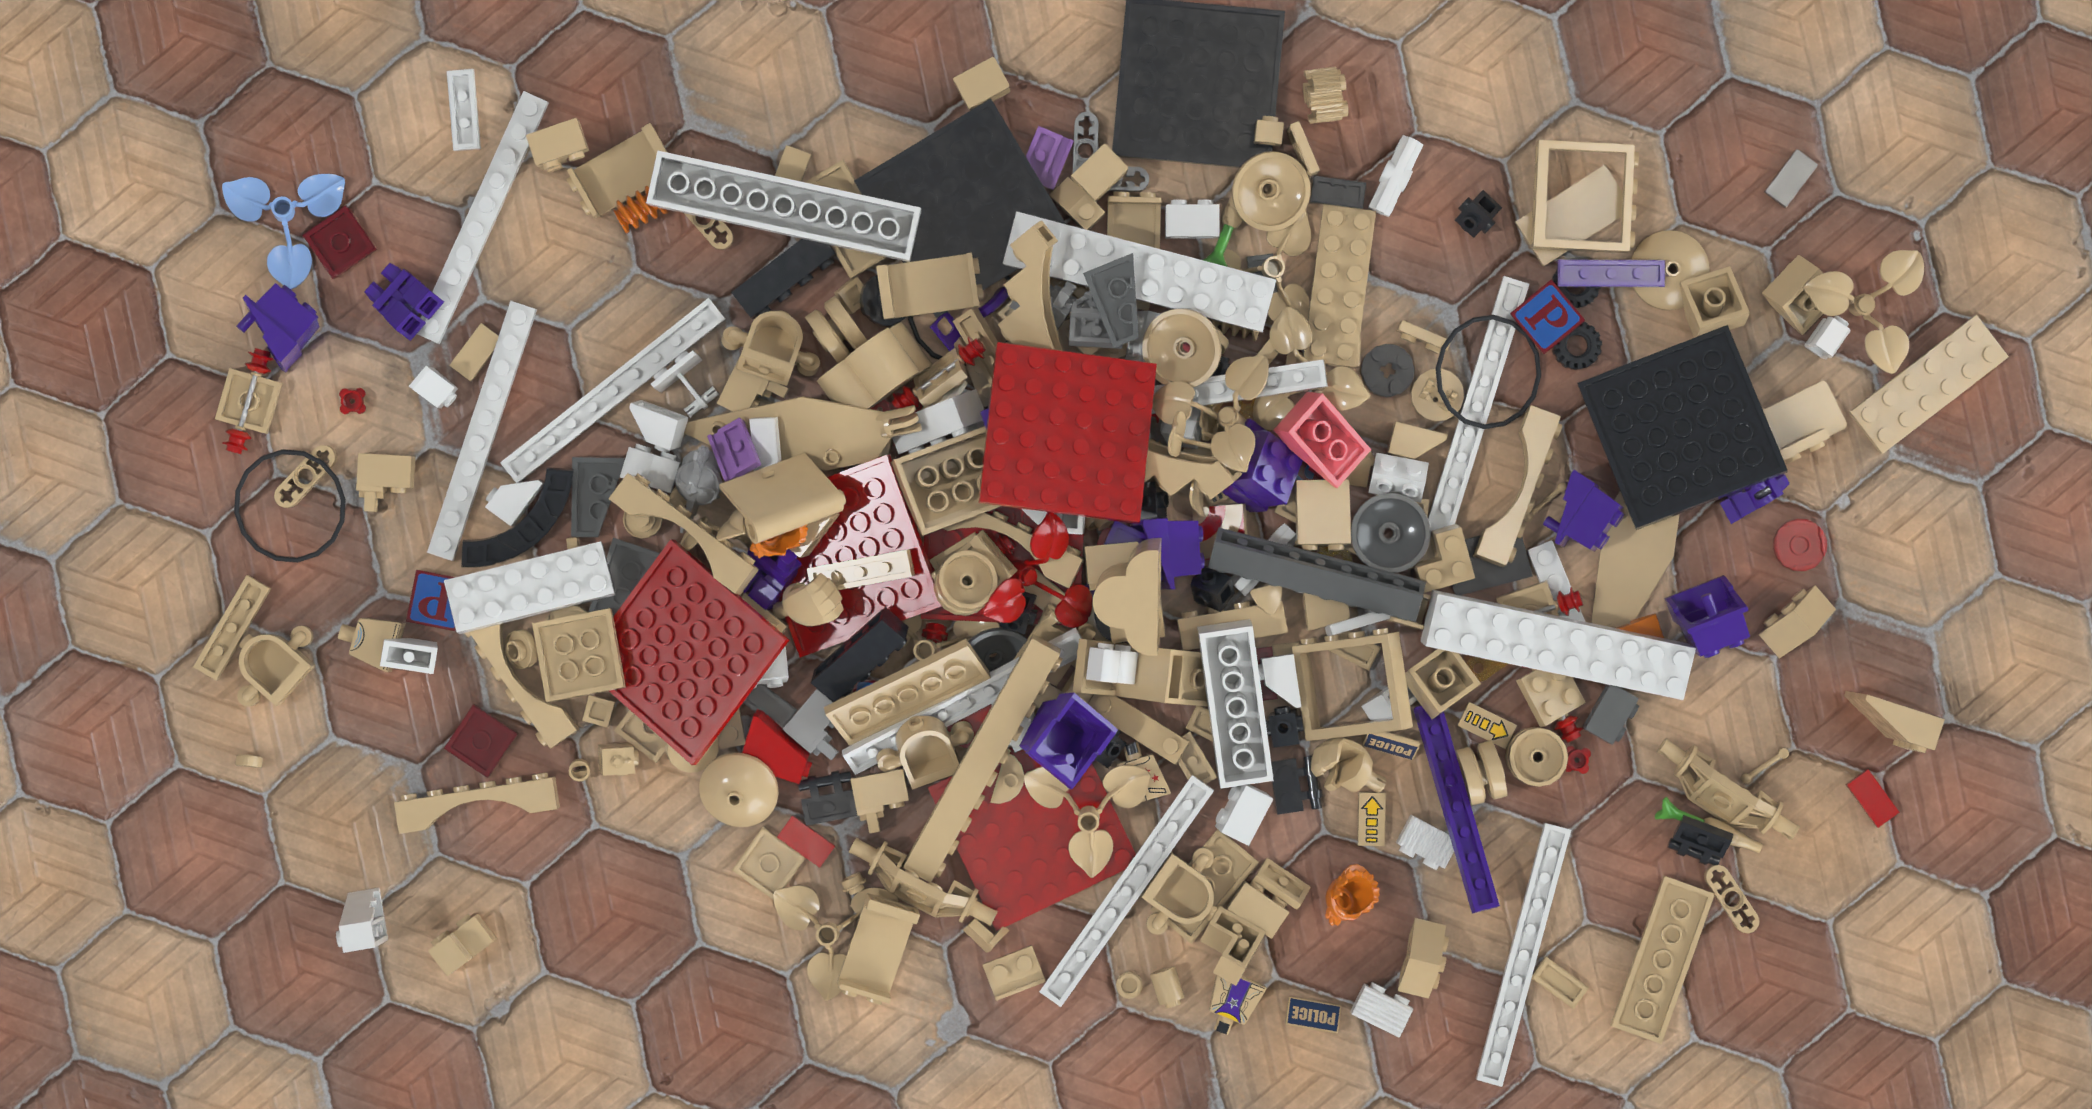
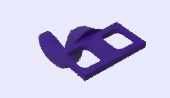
[930,286,1009,351]

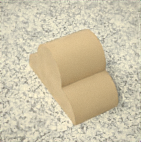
[817,322,932,409]
[1093,538,1161,656]

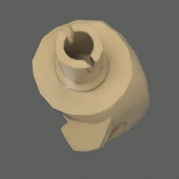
[773,573,843,626]
[1311,737,1386,793]

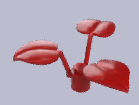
[981,512,1093,628]

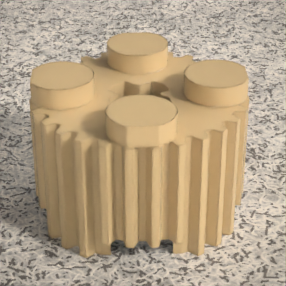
[1303,67,1348,124]

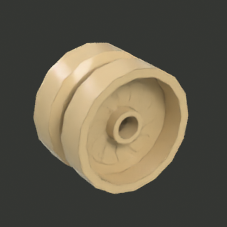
[805,296,868,363]
[934,551,998,616]
[1505,727,1568,787]
[1455,740,1507,806]

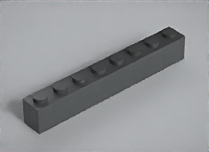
[1208,528,1426,622]

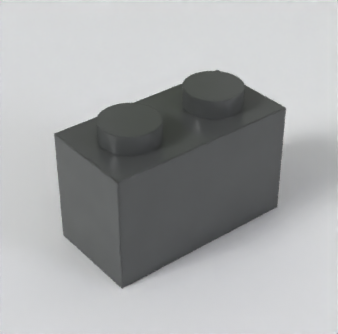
[1582,684,1639,745]

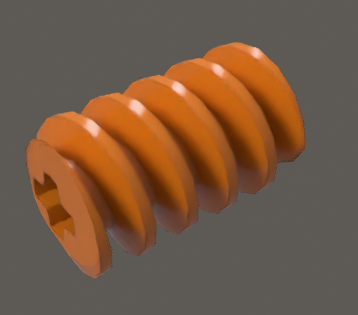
[613,186,668,234]

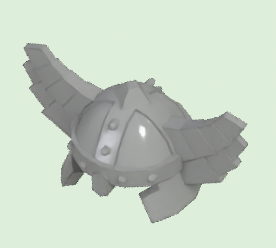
[675,445,723,533]

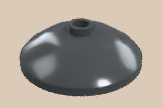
[1351,493,1431,573]
[968,628,1027,673]

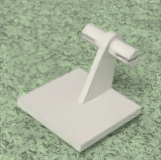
[651,350,719,418]

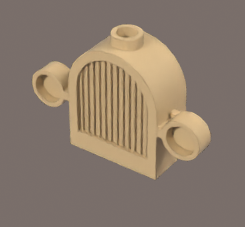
[721,311,820,386]
[237,626,316,707]
[876,716,974,790]
[1141,847,1218,935]

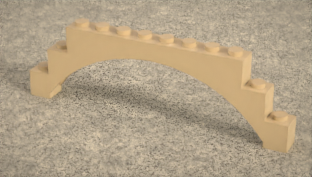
[997,220,1242,499]

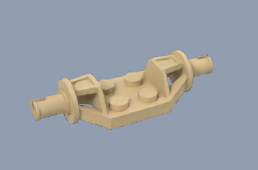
[1657,738,1800,840]
[849,837,998,926]

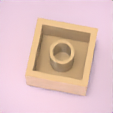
[1405,649,1481,719]

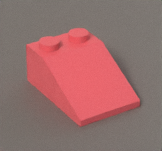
[1273,392,1371,488]

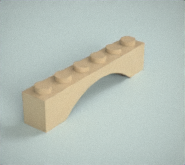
[1473,405,1562,567]
[609,473,759,595]
[943,511,1084,588]
[464,623,579,748]
[394,772,560,834]

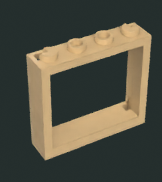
[1531,140,1639,253]
[1292,628,1413,741]

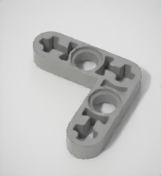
[1072,112,1149,192]

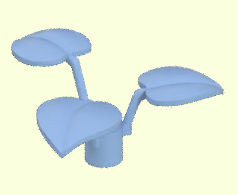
[222,174,345,289]

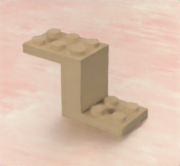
[1073,639,1208,706]

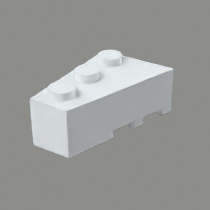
[892,389,984,454]
[336,888,388,953]

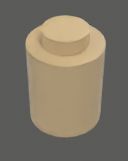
[1150,966,1185,1008]

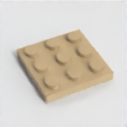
[532,608,626,702]

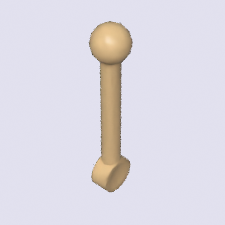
[1523,482,1567,522]
[1741,748,1789,784]

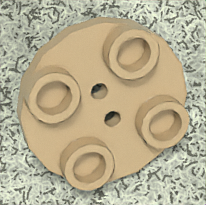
[1411,369,1464,421]

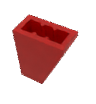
[742,709,812,784]

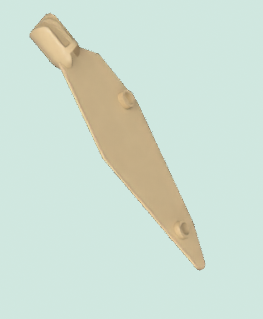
[684,396,922,471]
[1591,492,1679,628]

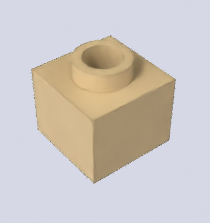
[1254,116,1284,146]

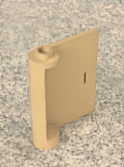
[719,453,846,544]

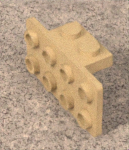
[1763,381,1847,464]

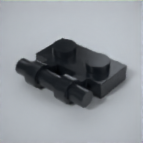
[1271,755,1323,815]
[798,771,858,826]
[1667,815,1733,865]

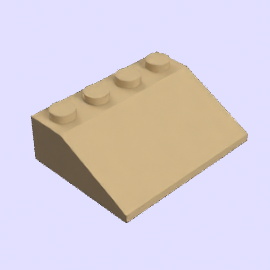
[891,426,1001,536]
[1844,691,1945,753]

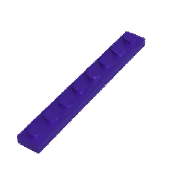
[1413,706,1500,914]

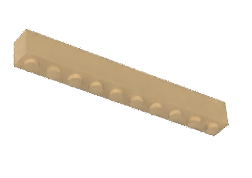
[903,634,1063,882]

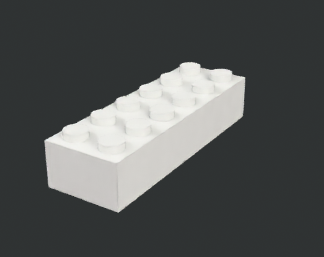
[444,541,615,634]
[1197,619,1274,788]

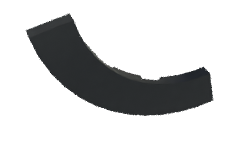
[461,467,574,567]

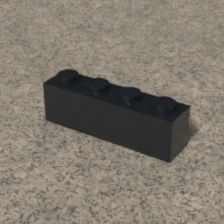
[731,239,836,319]
[811,607,909,702]

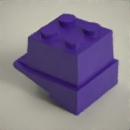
[236,283,320,373]
[1222,419,1303,512]
[1543,470,1625,552]
[1130,518,1205,590]
[1664,575,1750,658]
[1019,692,1118,789]

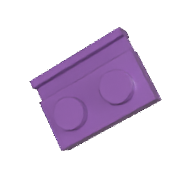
[1026,126,1074,190]
[707,418,761,482]

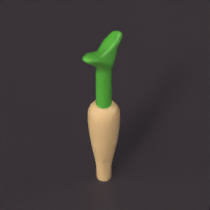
[1203,196,1243,267]
[1655,797,1763,853]

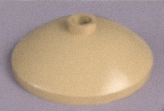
[1232,151,1311,231]
[1631,230,1710,310]
[1142,308,1221,387]
[699,753,779,827]

